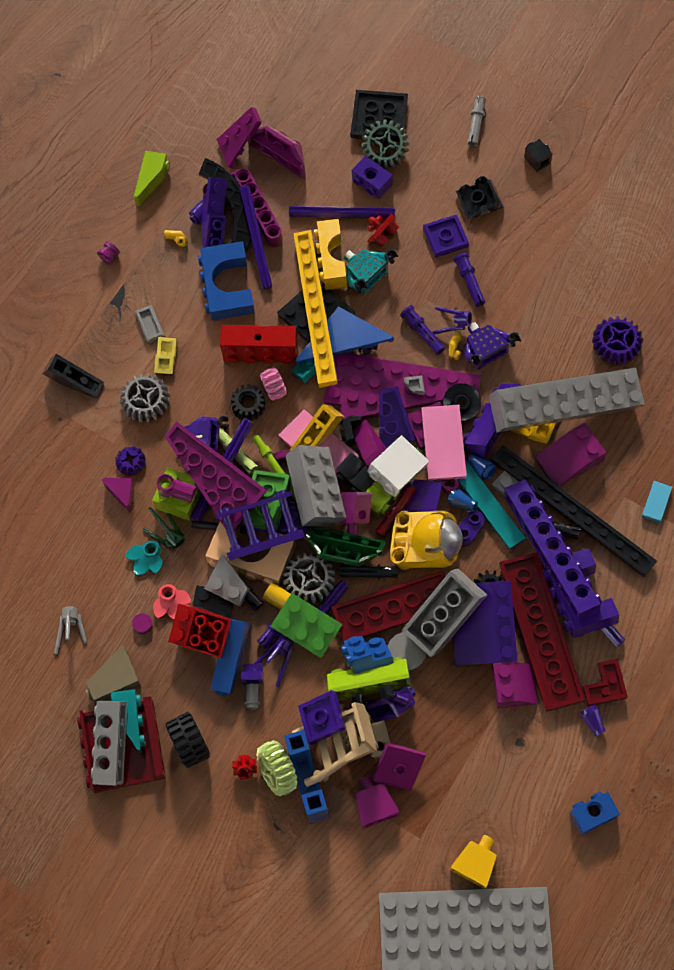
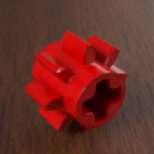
[232,754,257,780]

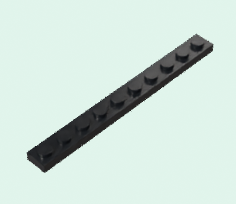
[491,445,657,577]

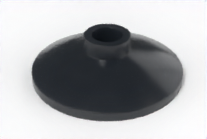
[443,383,481,421]

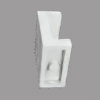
[367,435,429,497]

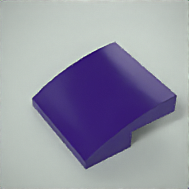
[402,479,442,512]

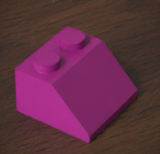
[492,661,537,709]

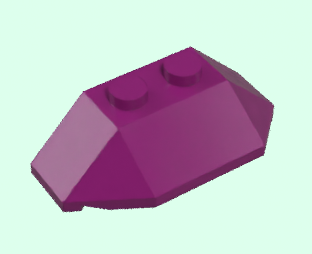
[248,126,306,179]

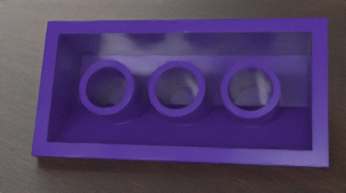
[463,383,522,459]

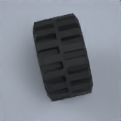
[166,712,210,768]

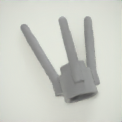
[54,606,87,655]

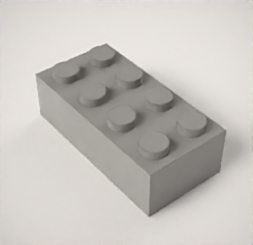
[285,445,346,527]
[402,568,487,657]

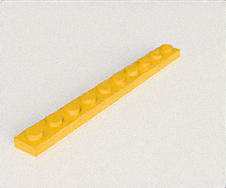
[293,230,338,388]

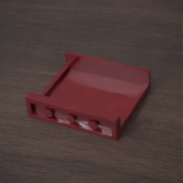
[77,696,166,793]

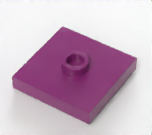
[372,742,426,791]

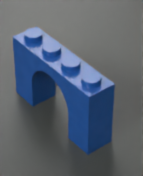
[198,241,255,320]
[284,730,329,824]

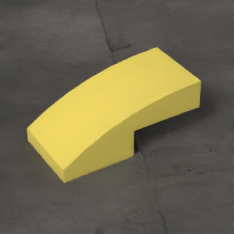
[154,337,178,374]

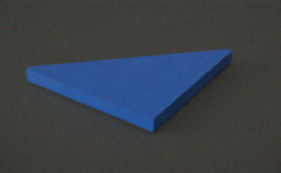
[295,307,394,365]

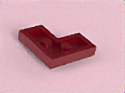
[583,659,628,707]

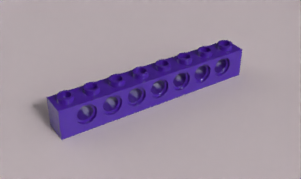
[504,480,602,622]

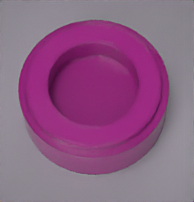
[273,450,290,463]
[132,613,153,634]

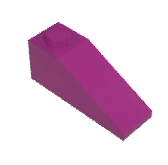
[352,420,387,467]

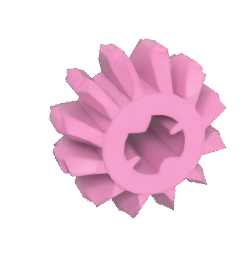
[260,368,287,400]

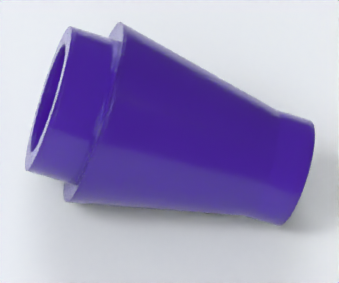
[580,704,606,736]

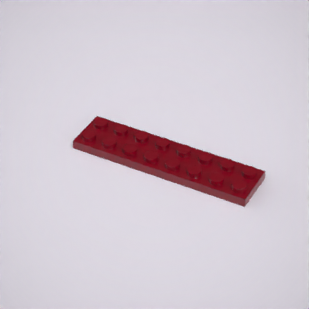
[499,552,585,712]

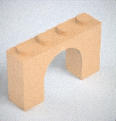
[206,521,296,586]

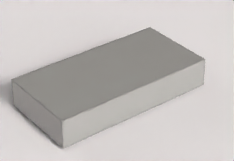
[135,305,165,344]

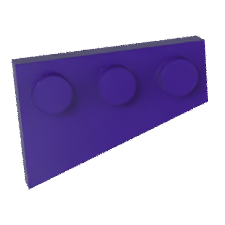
[379,386,415,448]

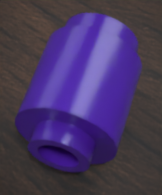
[189,200,203,225]

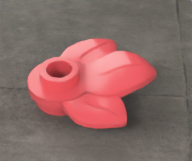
[153,584,191,619]

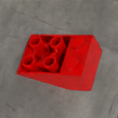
[168,604,232,659]

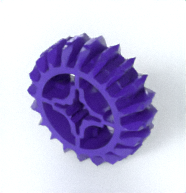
[592,316,643,365]

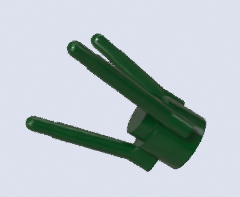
[143,507,185,549]

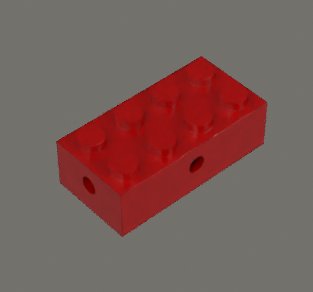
[220,325,298,364]

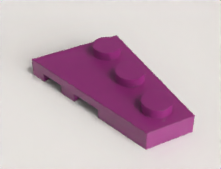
[216,107,262,169]

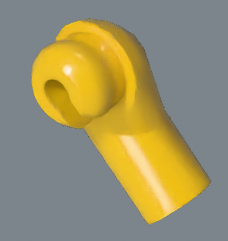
[164,230,188,247]

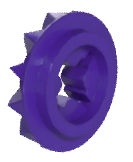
[115,446,146,475]

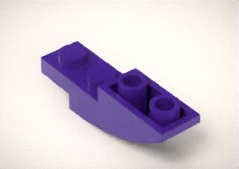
[201,177,227,248]

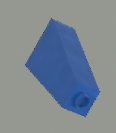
[211,618,252,696]

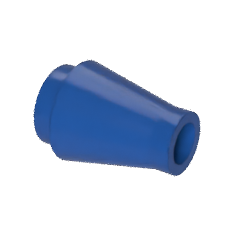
[467,454,496,480]
[448,490,478,512]

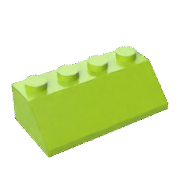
[327,657,412,701]

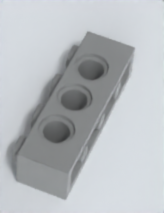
[91,701,127,786]

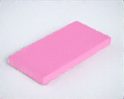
[421,405,467,481]
[278,410,360,481]

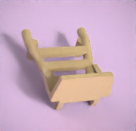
[292,702,379,787]

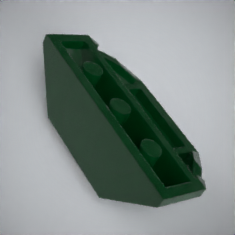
[305,526,386,567]

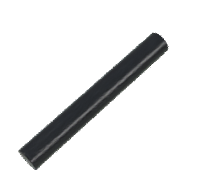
[191,520,248,534]

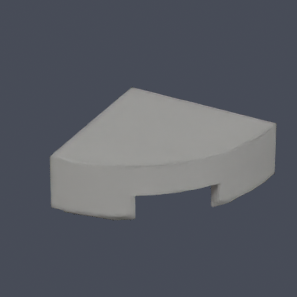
[403,375,425,395]

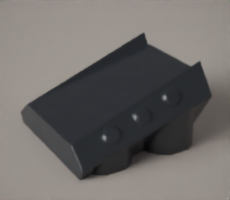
[456,176,504,220]

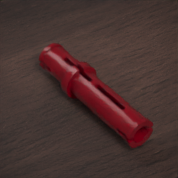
[375,483,417,538]

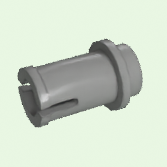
[244,684,260,710]

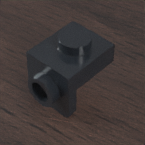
[340,415,362,447]

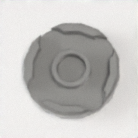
[387,632,426,672]

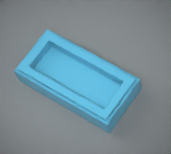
[642,481,672,523]

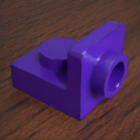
[241,663,264,685]

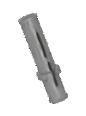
[467,96,486,147]

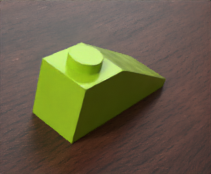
[134,151,170,206]

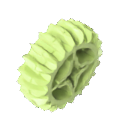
[256,740,297,796]

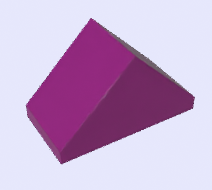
[102,477,134,512]

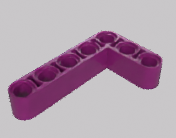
[202,168,282,247]

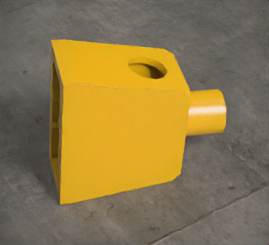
[450,835,497,889]

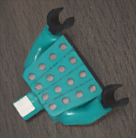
[343,249,399,294]

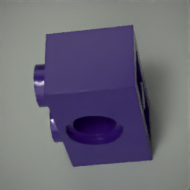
[351,156,393,199]

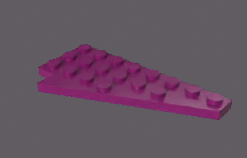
[324,353,481,424]

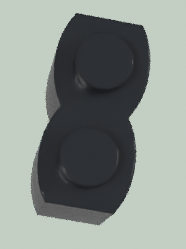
[335,453,375,492]

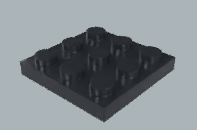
[350,90,408,142]
[277,281,355,343]

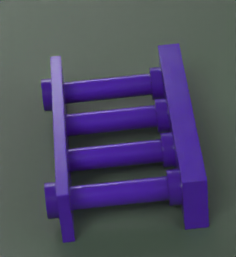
[215,490,305,560]

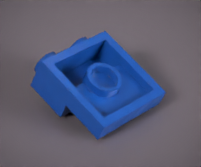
[341,636,394,674]

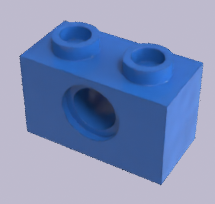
[569,792,620,836]

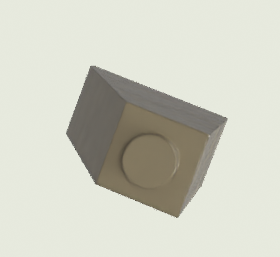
[86,645,141,705]

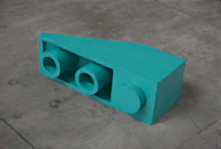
[111,689,145,753]

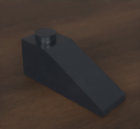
[42,354,104,398]

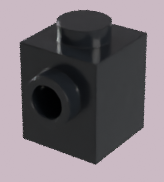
[524,139,553,172]

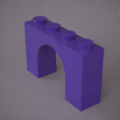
[542,548,619,638]

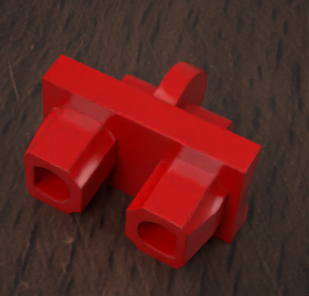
[367,213,399,248]

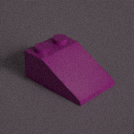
[535,423,606,486]

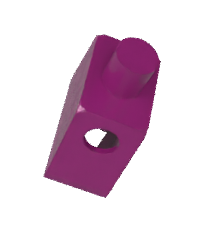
[338,492,372,535]
[356,776,399,829]

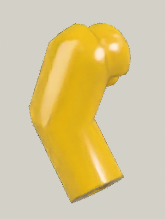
[449,333,463,360]

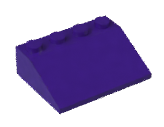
[453,581,517,665]

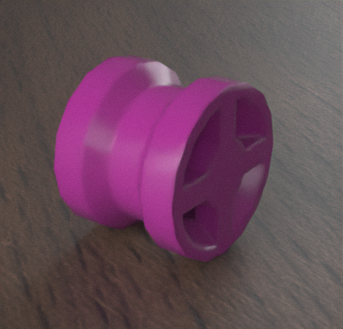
[97,241,120,264]

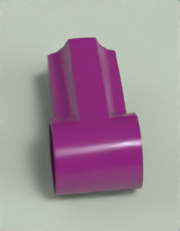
[157,474,196,503]

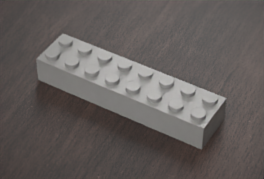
[489,368,644,432]

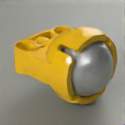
[390,511,463,570]

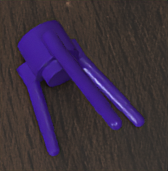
[431,307,472,334]
[254,635,294,687]

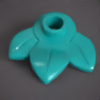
[125,541,163,575]

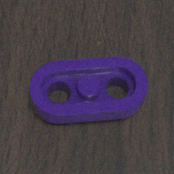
[459,511,485,547]

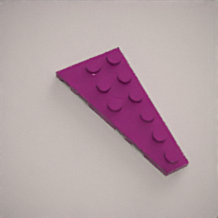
[164,422,267,531]

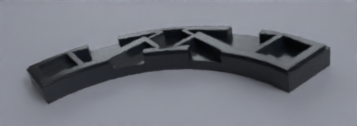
[199,158,251,250]

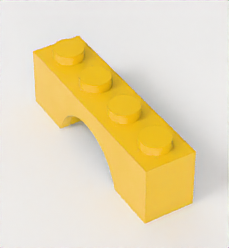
[314,219,347,290]

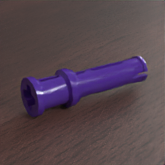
[453,253,486,307]
[400,305,445,355]

